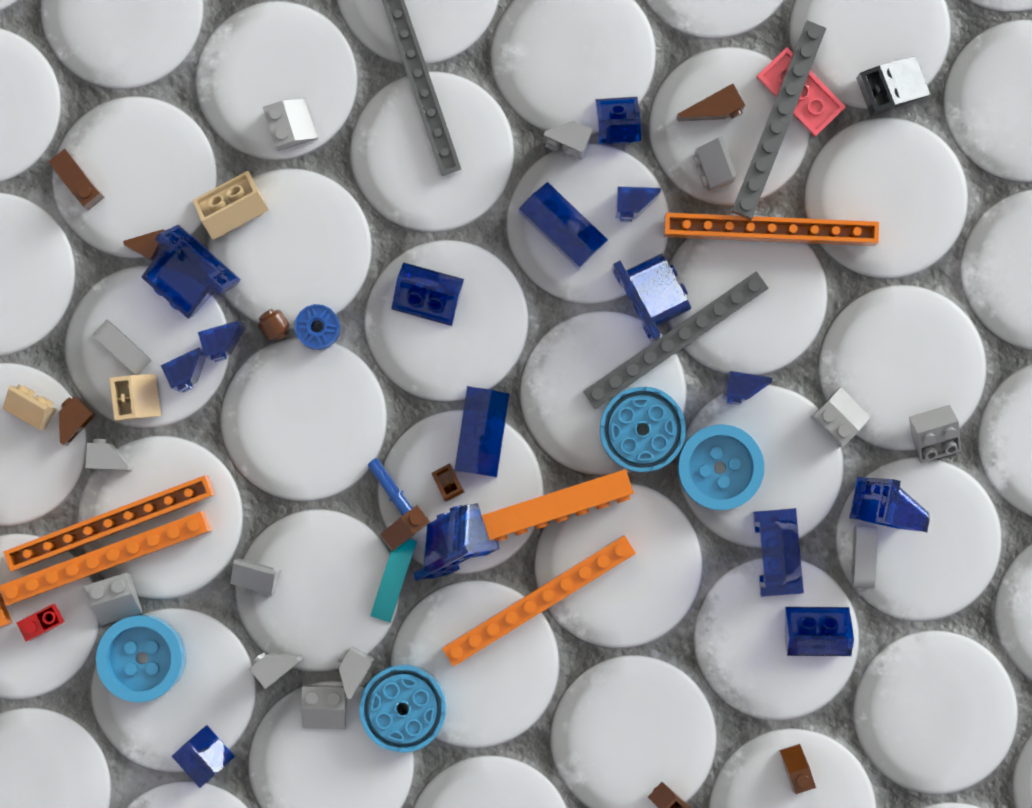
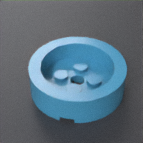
[599,387,686,473]
[677,424,764,510]
[96,615,186,702]
[359,664,447,753]

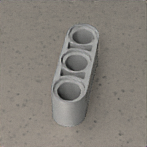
[93,319,152,375]
[851,525,878,589]

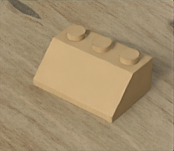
[193,171,269,240]

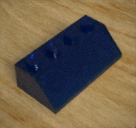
[518,182,608,270]
[454,386,509,477]

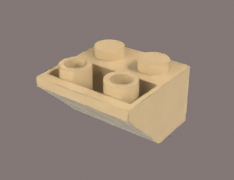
[110,374,161,422]
[3,384,57,431]

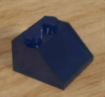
[595,96,641,144]
[615,187,661,222]
[198,320,246,362]
[161,347,208,393]
[722,371,773,405]
[171,725,235,788]

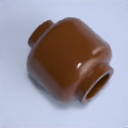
[258,308,290,341]

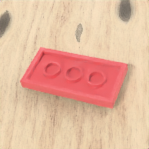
[756,47,846,137]

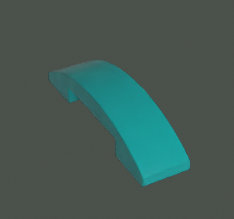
[370,539,417,623]

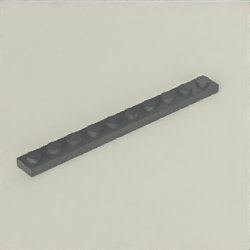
[382,0,462,176]
[731,20,826,220]
[583,271,769,409]

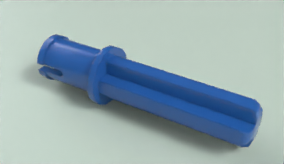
[368,458,413,516]

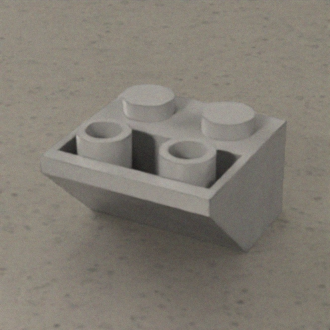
[543,120,593,160]
[909,405,961,463]

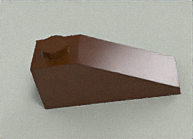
[676,84,745,121]
[48,148,105,210]

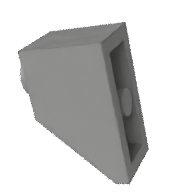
[85,439,132,470]

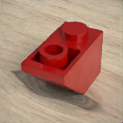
[16,603,65,642]

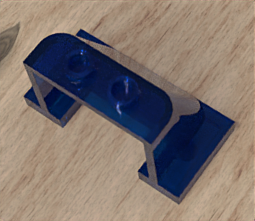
[141,224,241,319]
[611,253,691,343]
[849,477,930,533]
[413,503,500,581]
[753,508,804,597]

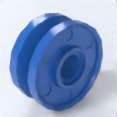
[295,304,340,350]

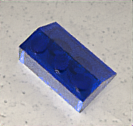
[391,262,464,326]
[785,607,854,656]

